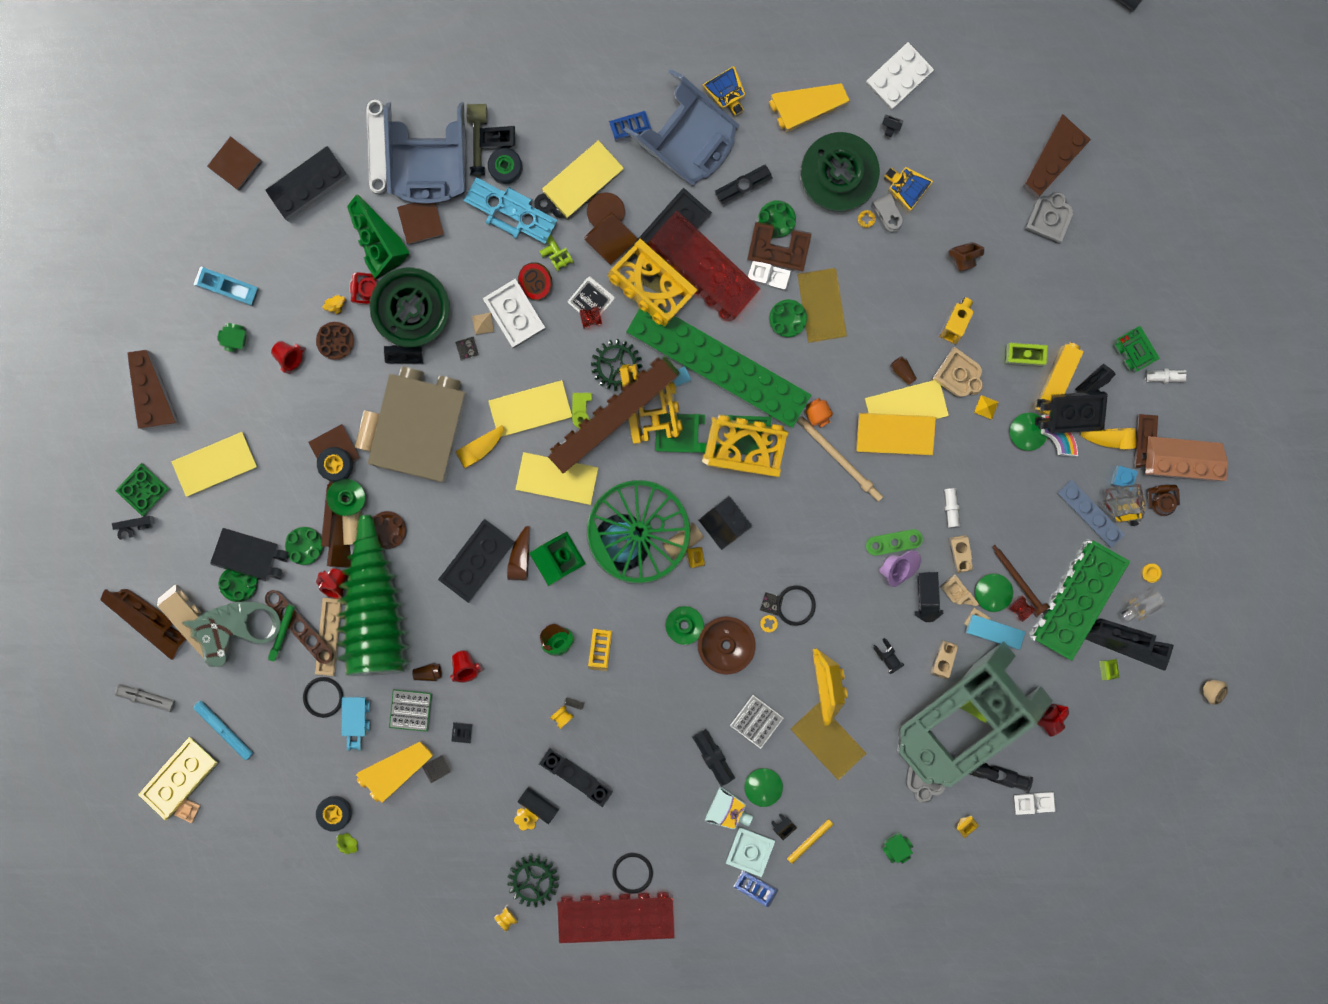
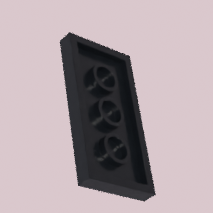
[438,519,515,603]

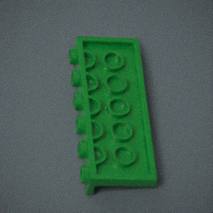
[1034,540,1130,661]

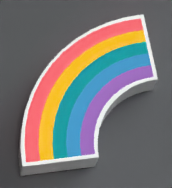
[1041,414,1078,457]

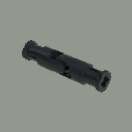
[959,754,1033,793]

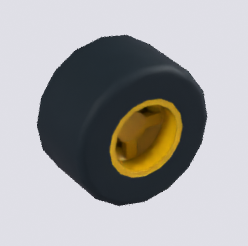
[317,447,353,482]
[316,796,352,832]

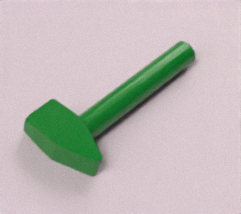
[268,604,295,662]

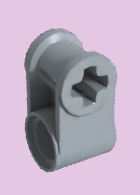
[872,193,903,232]

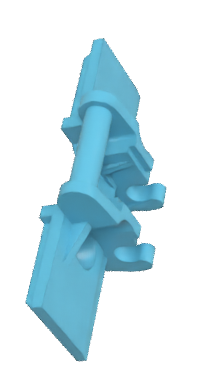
[464,177,558,244]

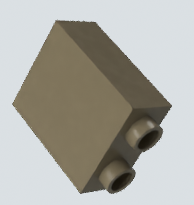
[367,366,467,483]

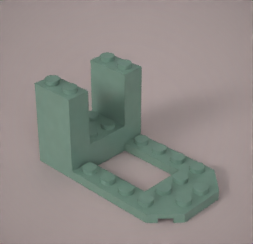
[899,641,1053,787]

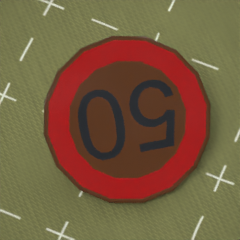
[518,262,552,300]

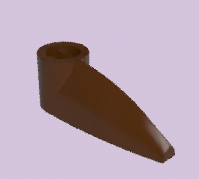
[507,526,530,581]

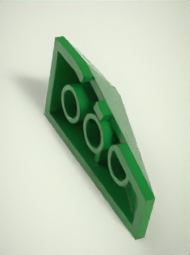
[347,195,410,279]

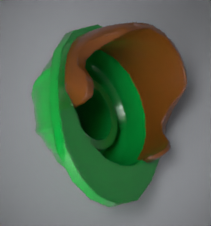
[540,624,574,656]

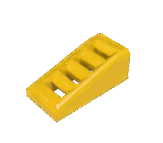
[588,629,612,671]

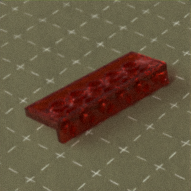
[646,210,761,322]
[557,892,674,943]

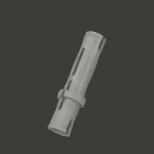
[115,684,174,712]

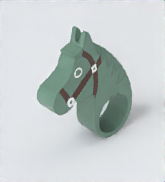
[182,602,280,667]

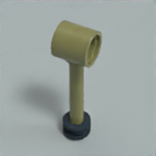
[467,104,487,177]

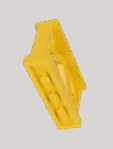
[607,239,697,327]
[702,415,789,477]

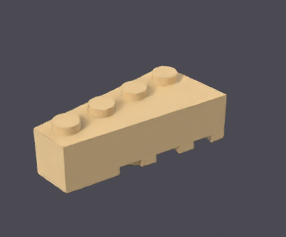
[158,584,226,659]

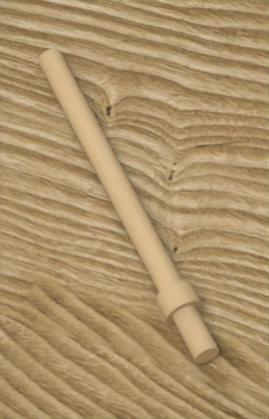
[797,416,884,502]

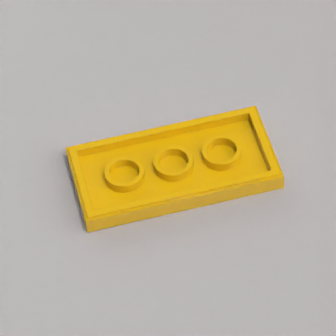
[856,413,936,455]

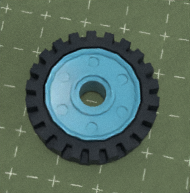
[597,514,650,571]

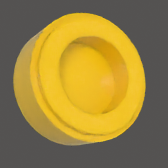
[1141,564,1162,583]

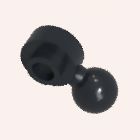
[534,193,565,219]

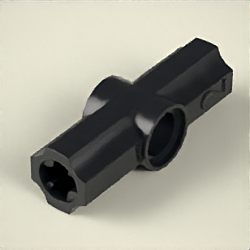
[715,164,773,206]
[692,728,735,787]

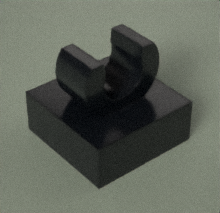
[882,114,903,137]
[451,722,473,743]
[772,814,797,840]

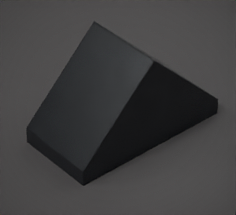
[480,126,515,149]

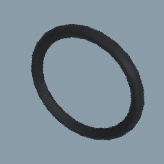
[776,585,816,626]
[303,677,343,718]
[612,853,653,894]

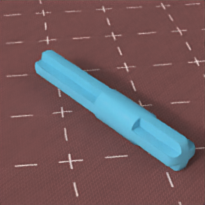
[193,701,253,760]

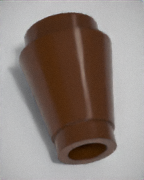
[890,356,917,385]
[412,663,442,681]

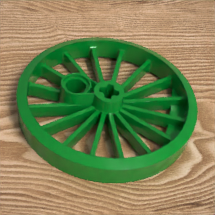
[587,480,691,584]

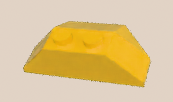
[812,649,848,726]

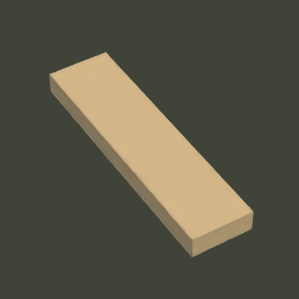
[315,598,342,676]

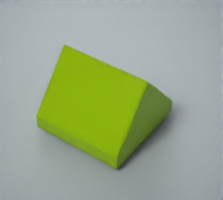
[1099,659,1120,680]

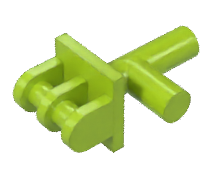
[539,234,574,272]

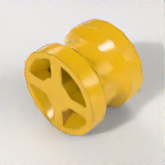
[550,705,574,729]
[494,907,518,932]

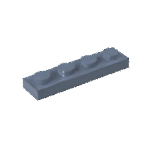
[1057,480,1125,548]

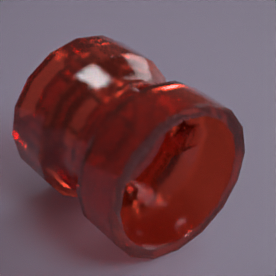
[579,306,602,328]
[1009,595,1036,622]

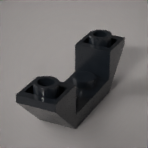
[539,748,613,807]

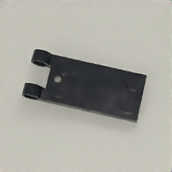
[622,188,712,283]

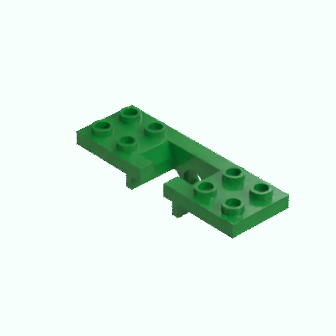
[655,413,771,455]

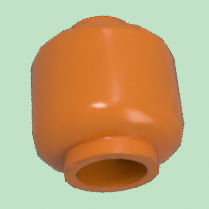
[805,398,833,428]

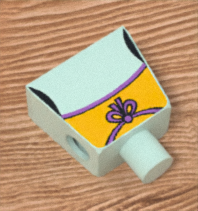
[705,787,753,829]

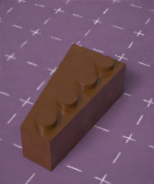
[1023,114,1091,199]
[127,350,179,430]

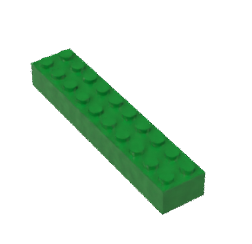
[626,306,811,429]

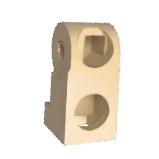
[949,535,973,573]
[931,640,958,680]

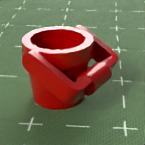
[350,272,379,305]
[271,341,306,374]
[316,568,348,599]
[450,651,484,683]
[1037,704,1069,737]

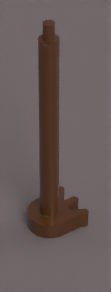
[992,545,1050,618]

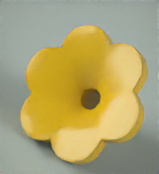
[322,295,345,314]
[514,808,538,831]

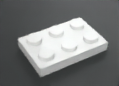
[866,42,934,110]
[483,279,545,348]

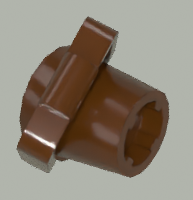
[949,242,985,271]
[1147,484,1180,516]

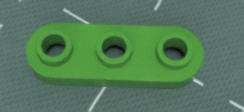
[866,529,923,556]

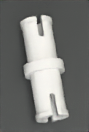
[1146,368,1186,384]
[944,488,961,528]

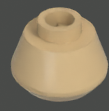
[1203,680,1228,705]

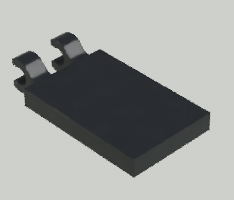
[1035,391,1108,434]
[210,528,289,581]

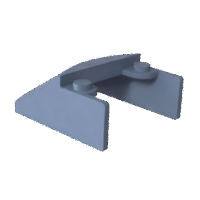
[623,69,739,185]
[384,102,466,203]

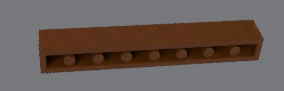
[548,356,680,474]

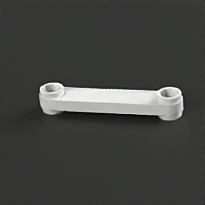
[366,100,387,194]

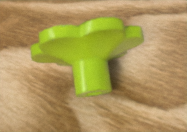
[336,833,357,855]

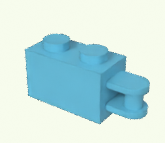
[342,697,370,751]

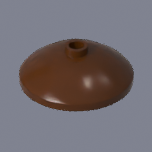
[698,617,756,675]

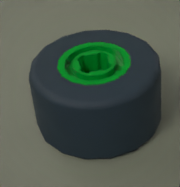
[488,148,522,184]

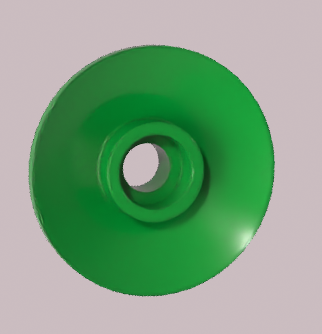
[326,479,365,516]
[665,606,704,645]

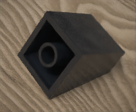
[698,496,753,550]

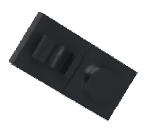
[384,345,424,364]
[1075,363,1116,393]
[112,516,154,540]

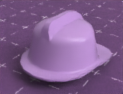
[879,550,921,587]

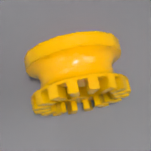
[858,210,875,228]
[760,615,778,632]

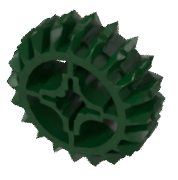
[591,339,643,391]
[507,855,559,907]

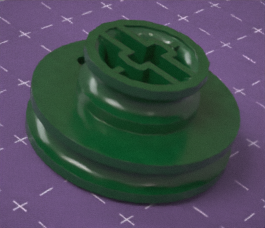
[801,132,880,212]
[370,267,449,347]

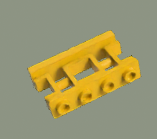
[620,364,683,444]

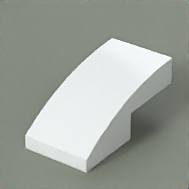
[748,261,792,291]
[1014,792,1056,815]

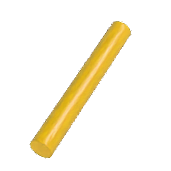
[787,819,834,864]

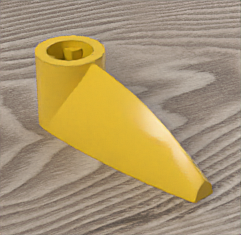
[455,425,504,469]
[1081,428,1137,449]

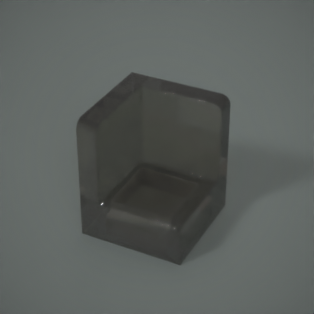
[422,754,451,783]

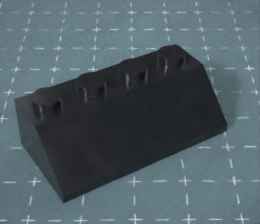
[265,146,349,221]

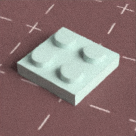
[726,827,775,877]

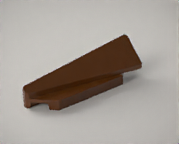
[321,478,351,568]
[100,589,187,660]

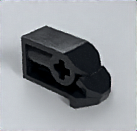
[914,572,943,622]

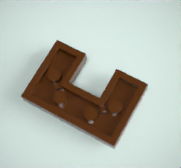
[747,221,812,271]

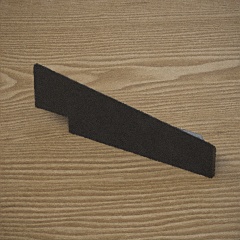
[1085,618,1174,671]

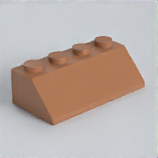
[1145,436,1228,481]

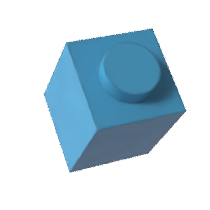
[1110,465,1138,490]

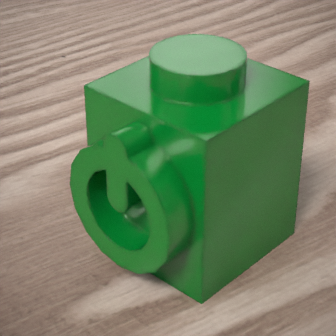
[217,323,248,352]
[882,832,913,864]

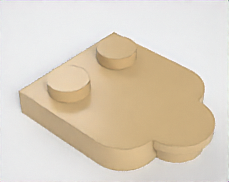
[932,347,983,397]

